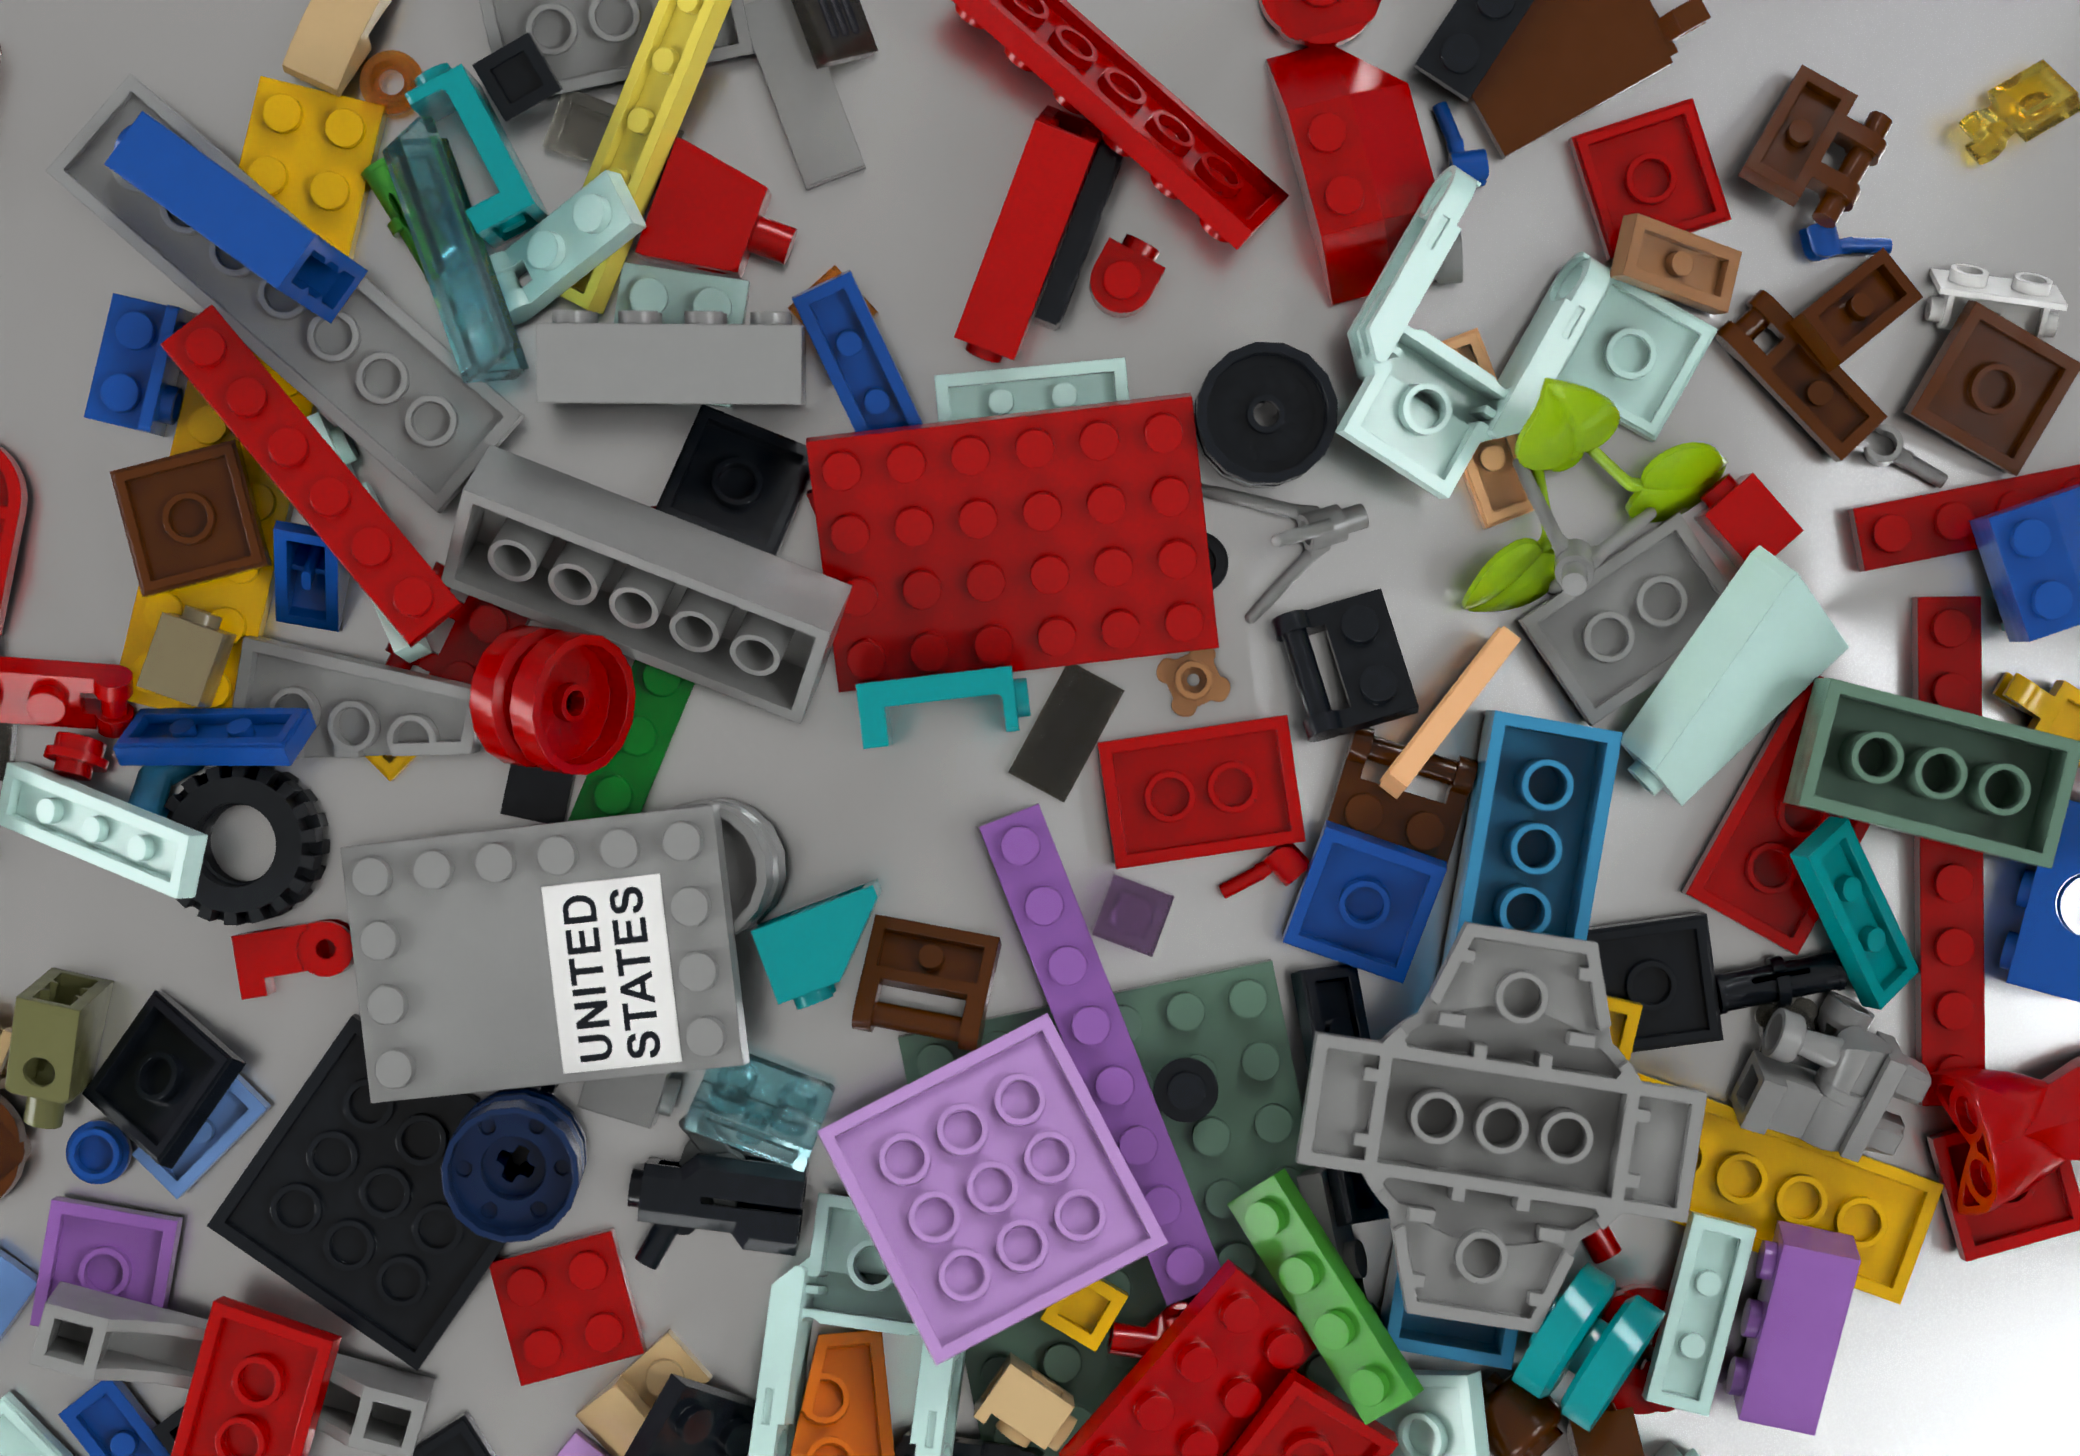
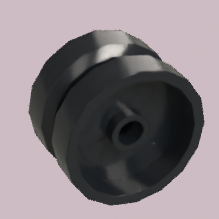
[1193,342,1338,488]

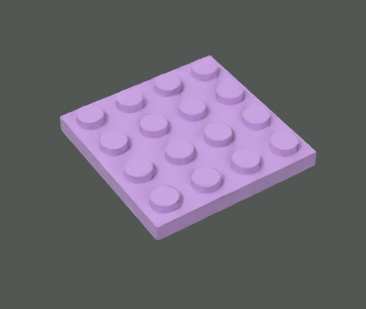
[817,1013,1168,1366]

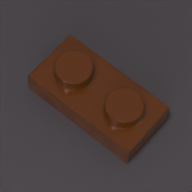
[1789,247,1923,372]

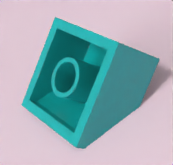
[750,879,882,1010]

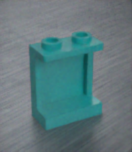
[404,63,549,249]
[856,666,1031,749]

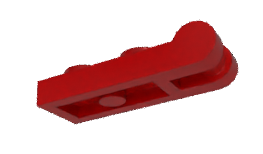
[0,656,134,738]

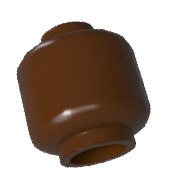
[1482,1372,1563,1456]

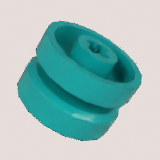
[1511,1262,1666,1432]

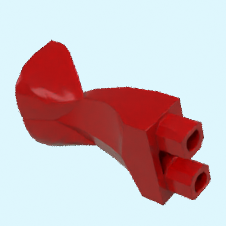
[1929,1056,2080,1216]

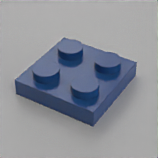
[1283,820,1447,984]

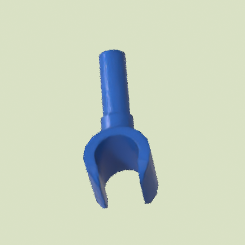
[1432,101,1489,186]
[1799,223,1892,262]

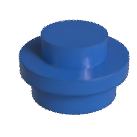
[66,1120,132,1184]

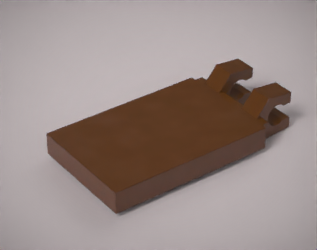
[1469,0,1711,159]

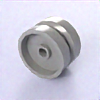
[668,798,786,935]

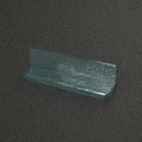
[382,116,529,383]

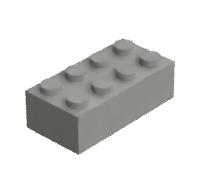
[536,310,806,405]

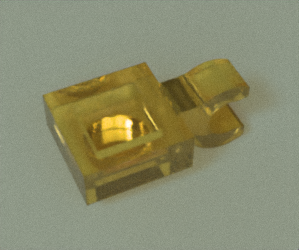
[1959,59,2080,165]

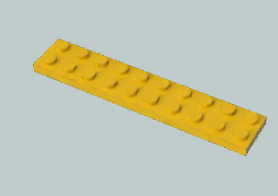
[120,76,389,709]

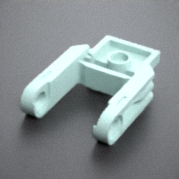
[1335,165,1611,499]
[748,1193,966,1456]

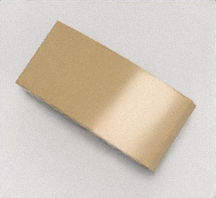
[282,0,392,97]

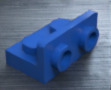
[84,293,193,437]

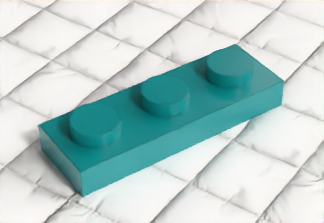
[1790,816,1920,1010]

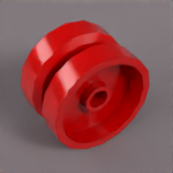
[469,625,636,775]

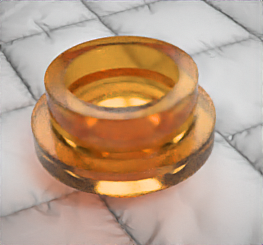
[360,50,423,116]

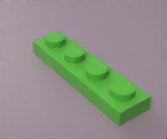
[1227,1168,1424,1425]

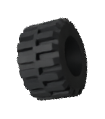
[164,766,330,926]

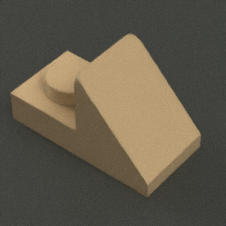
[575,1329,713,1456]

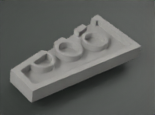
[232,636,482,759]

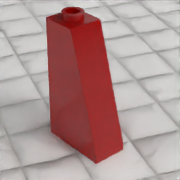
[954,105,1102,363]

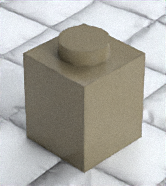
[136,605,237,708]

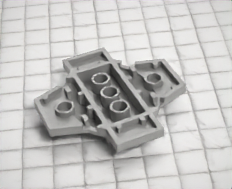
[1295,922,1708,1333]

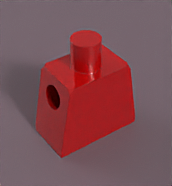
[635,137,797,279]

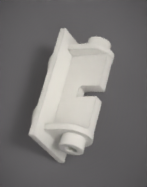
[1925,264,2068,340]

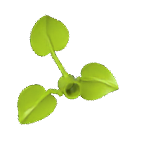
[1461,378,1728,612]

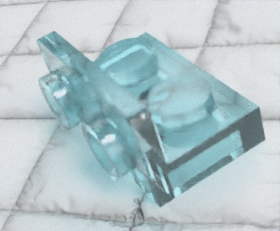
[683,1053,835,1172]

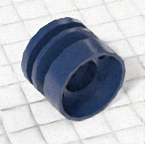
[441,1087,588,1243]

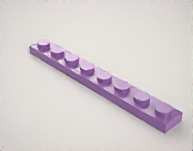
[979,803,1221,1306]

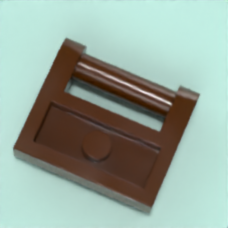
[1324,727,1478,864]
[852,914,1002,1051]

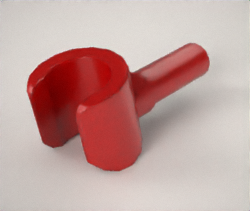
[1219,843,1309,899]

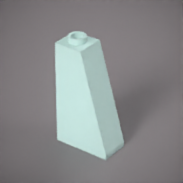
[1621,545,1849,806]

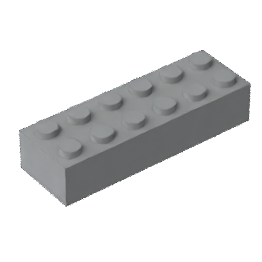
[441,445,852,724]

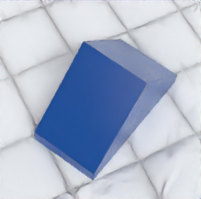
[273,520,350,632]

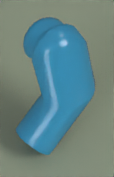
[128,766,204,818]

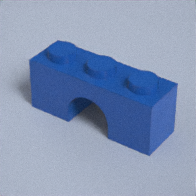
[2000,800,2080,1002]

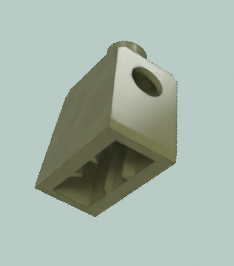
[5,968,114,1129]

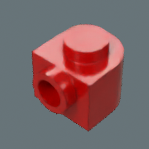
[1089,234,1166,318]

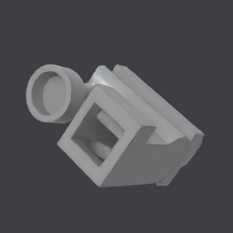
[1729,1008,1932,1162]

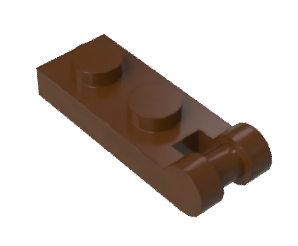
[1715,289,1888,463]

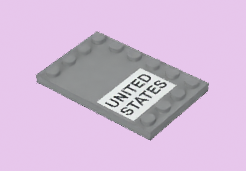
[340,804,750,1103]

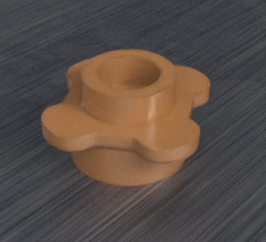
[1156,649,1230,717]

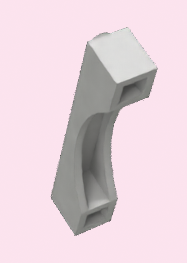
[29,1281,435,1456]

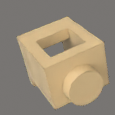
[974,1353,1077,1452]

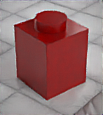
[1694,473,1804,569]

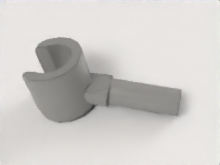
[1863,424,1948,489]

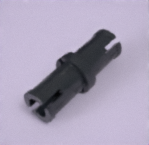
[1715,949,1847,1014]

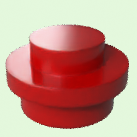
[43,731,109,781]

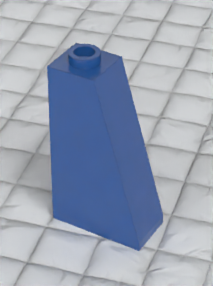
[104,111,368,324]

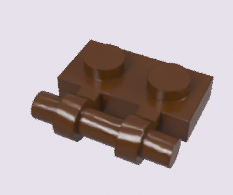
[1738,64,1893,228]

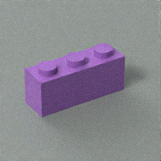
[1726,1220,1861,1436]

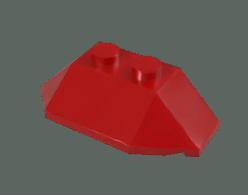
[1265,46,1435,306]

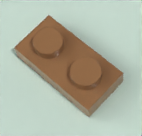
[1610,213,1742,315]

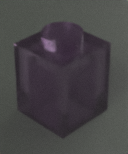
[1091,871,1175,957]

